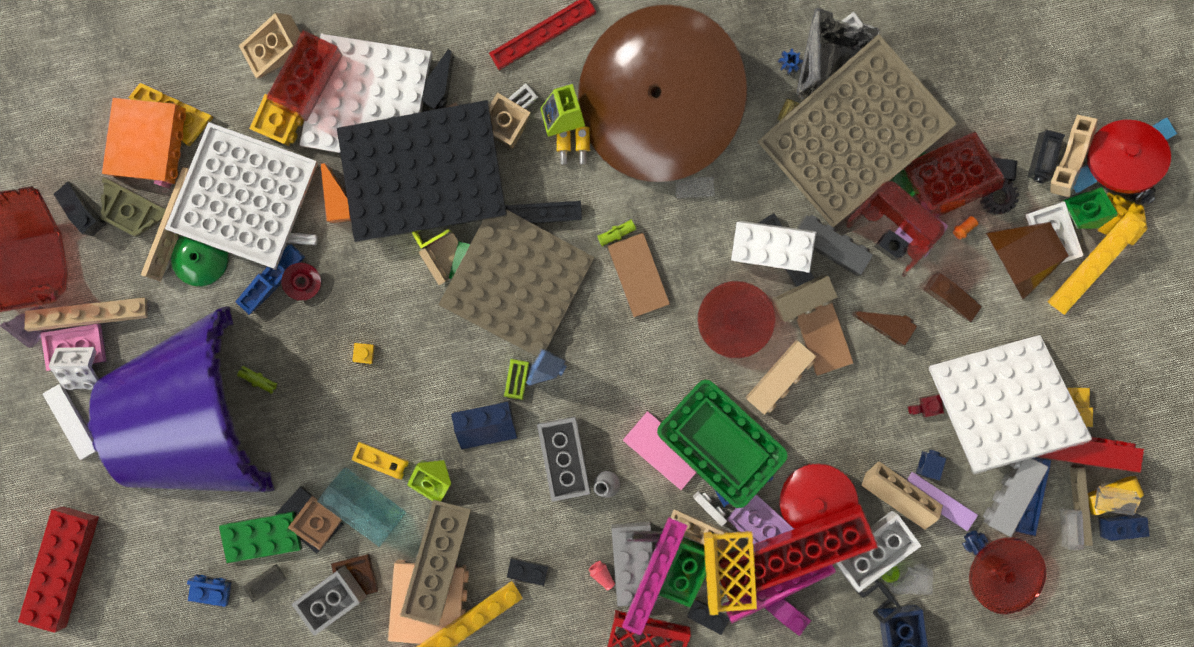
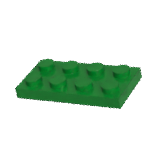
[219,511,302,563]

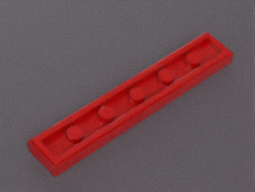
[489,0,596,71]

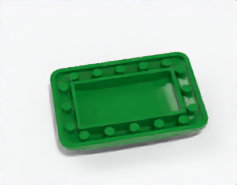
[657,379,788,508]

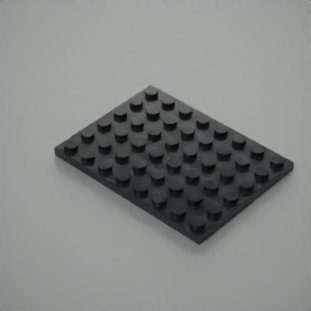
[336,100,507,243]

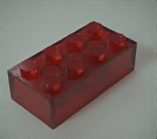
[266,30,343,122]

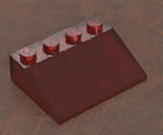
[904,132,1004,221]

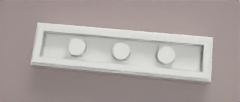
[43,384,96,460]

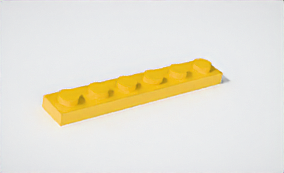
[1048,211,1146,315]
[416,581,523,647]

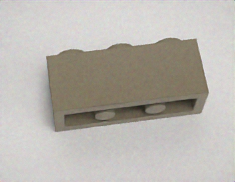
[772,274,837,323]

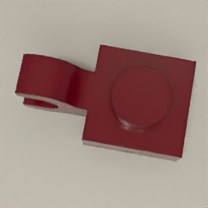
[908,394,944,417]

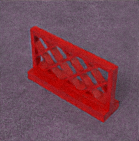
[607,610,691,647]

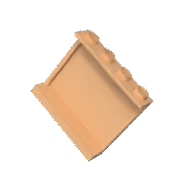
[388,560,469,647]

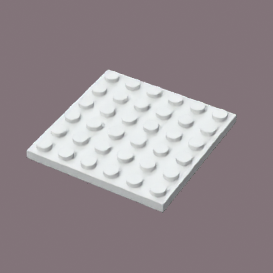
[300,34,433,153]
[165,122,318,269]
[929,335,1092,474]

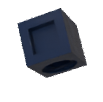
[916,449,947,481]

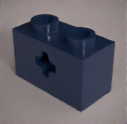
[1098,514,1150,541]

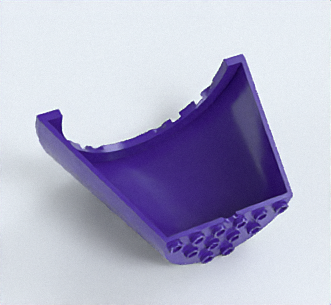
[88,306,274,492]

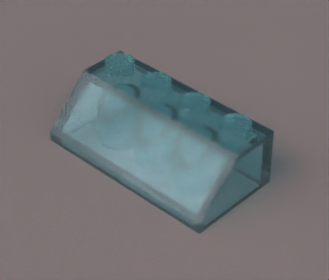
[317,467,407,547]

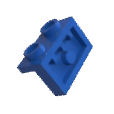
[187,575,232,607]

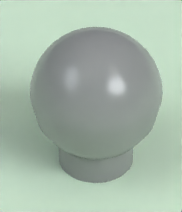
[594,471,620,498]

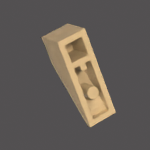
[671,509,731,551]

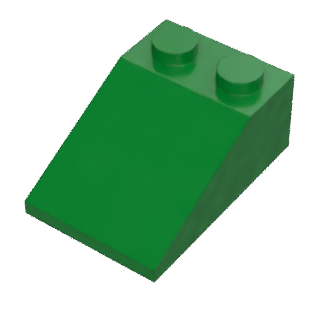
[658,537,706,608]

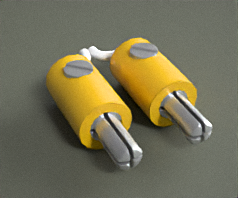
[556,126,590,165]

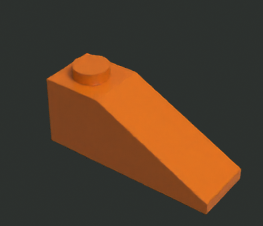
[321,163,351,223]

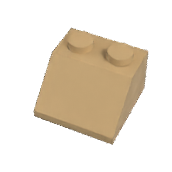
[489,92,531,150]

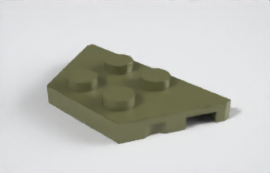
[101,177,166,237]

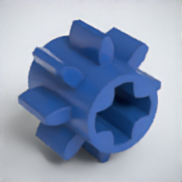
[778,48,803,74]

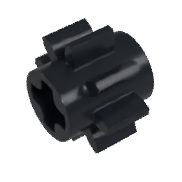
[1130,187,1156,205]

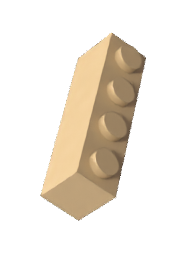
[746,340,816,415]
[861,461,943,530]

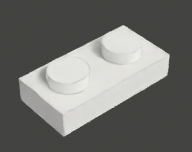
[693,491,727,526]

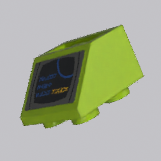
[540,84,585,137]

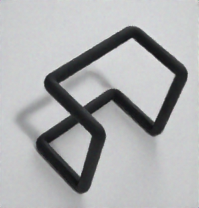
[854,579,902,624]

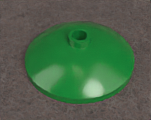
[170,235,229,286]

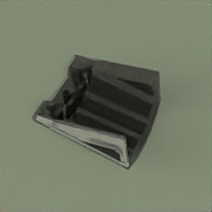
[796,7,879,100]

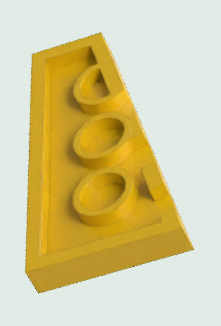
[128,83,214,146]

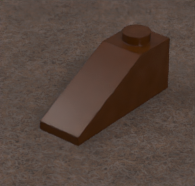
[923,273,982,323]
[852,311,917,346]

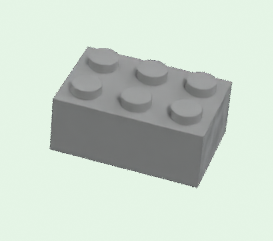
[292,565,367,636]

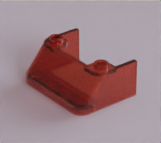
[846,181,945,277]

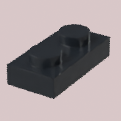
[506,557,548,586]
[687,599,729,635]

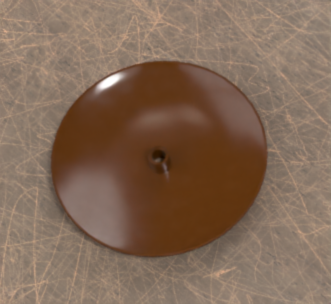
[578,5,747,182]

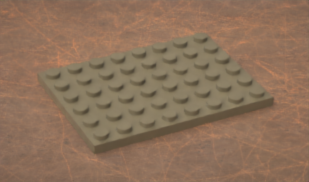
[757,34,957,227]

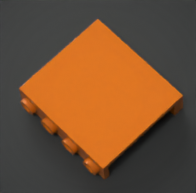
[102,98,186,184]

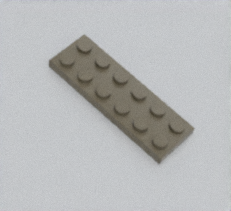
[400,500,471,626]

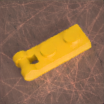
[351,442,409,480]

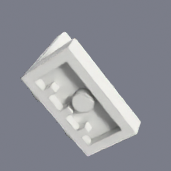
[49,347,99,390]

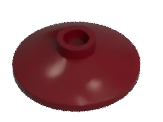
[281,262,321,301]

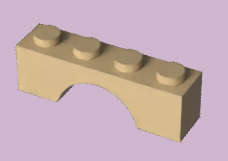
[1050,115,1097,197]

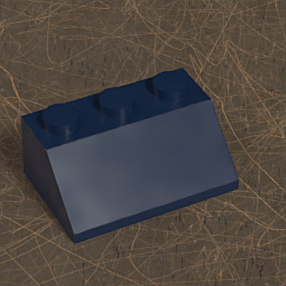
[451,401,517,450]

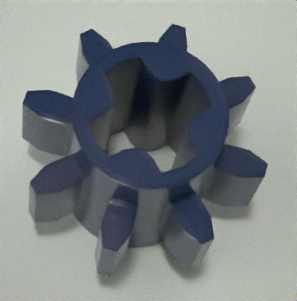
[962,530,989,555]

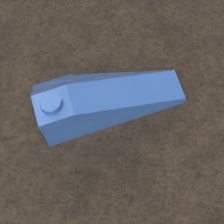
[526,350,567,385]

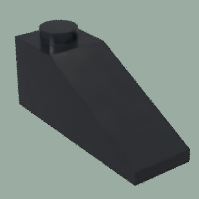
[422,49,454,110]
[54,181,107,236]

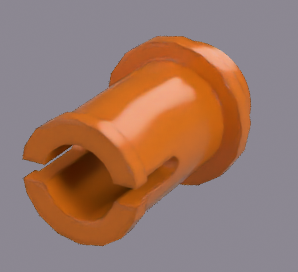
[953,216,979,240]

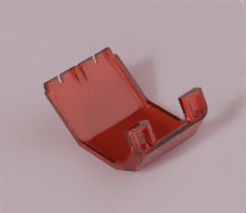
[0,186,68,312]

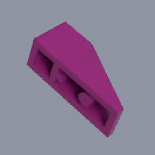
[765,598,811,636]

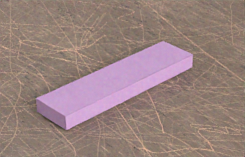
[907,472,978,531]

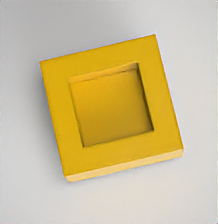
[352,343,375,364]

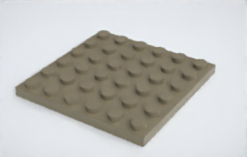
[438,210,595,357]

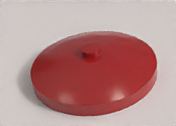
[1087,120,1171,193]
[780,463,858,529]

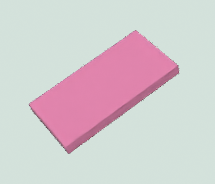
[623,411,696,490]

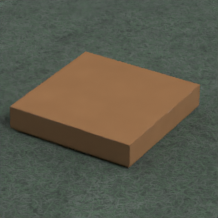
[288,496,344,550]

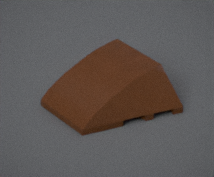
[986,222,1069,299]

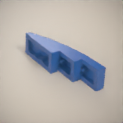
[235,244,305,315]

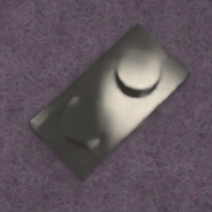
[243,564,287,603]

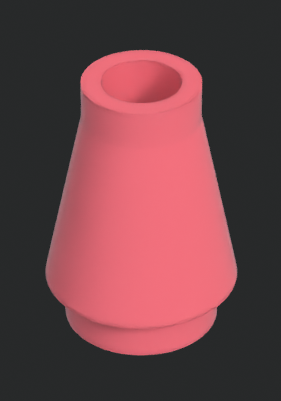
[589,561,615,590]

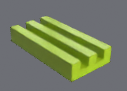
[504,359,530,400]

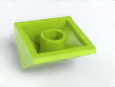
[407,460,451,502]

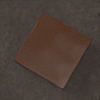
[331,554,378,595]

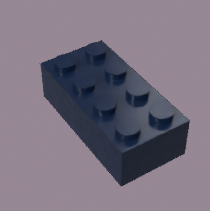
[878,604,928,647]

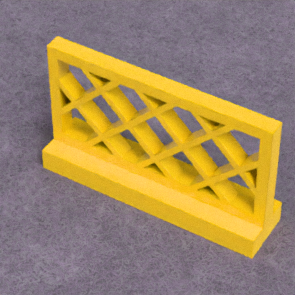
[703,531,757,615]

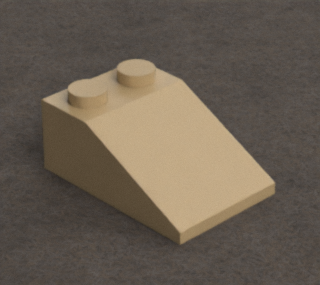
[239,13,308,79]

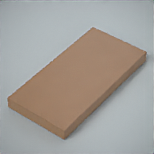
[607,233,670,317]
[797,303,853,376]

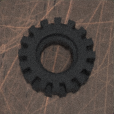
[979,179,1019,215]

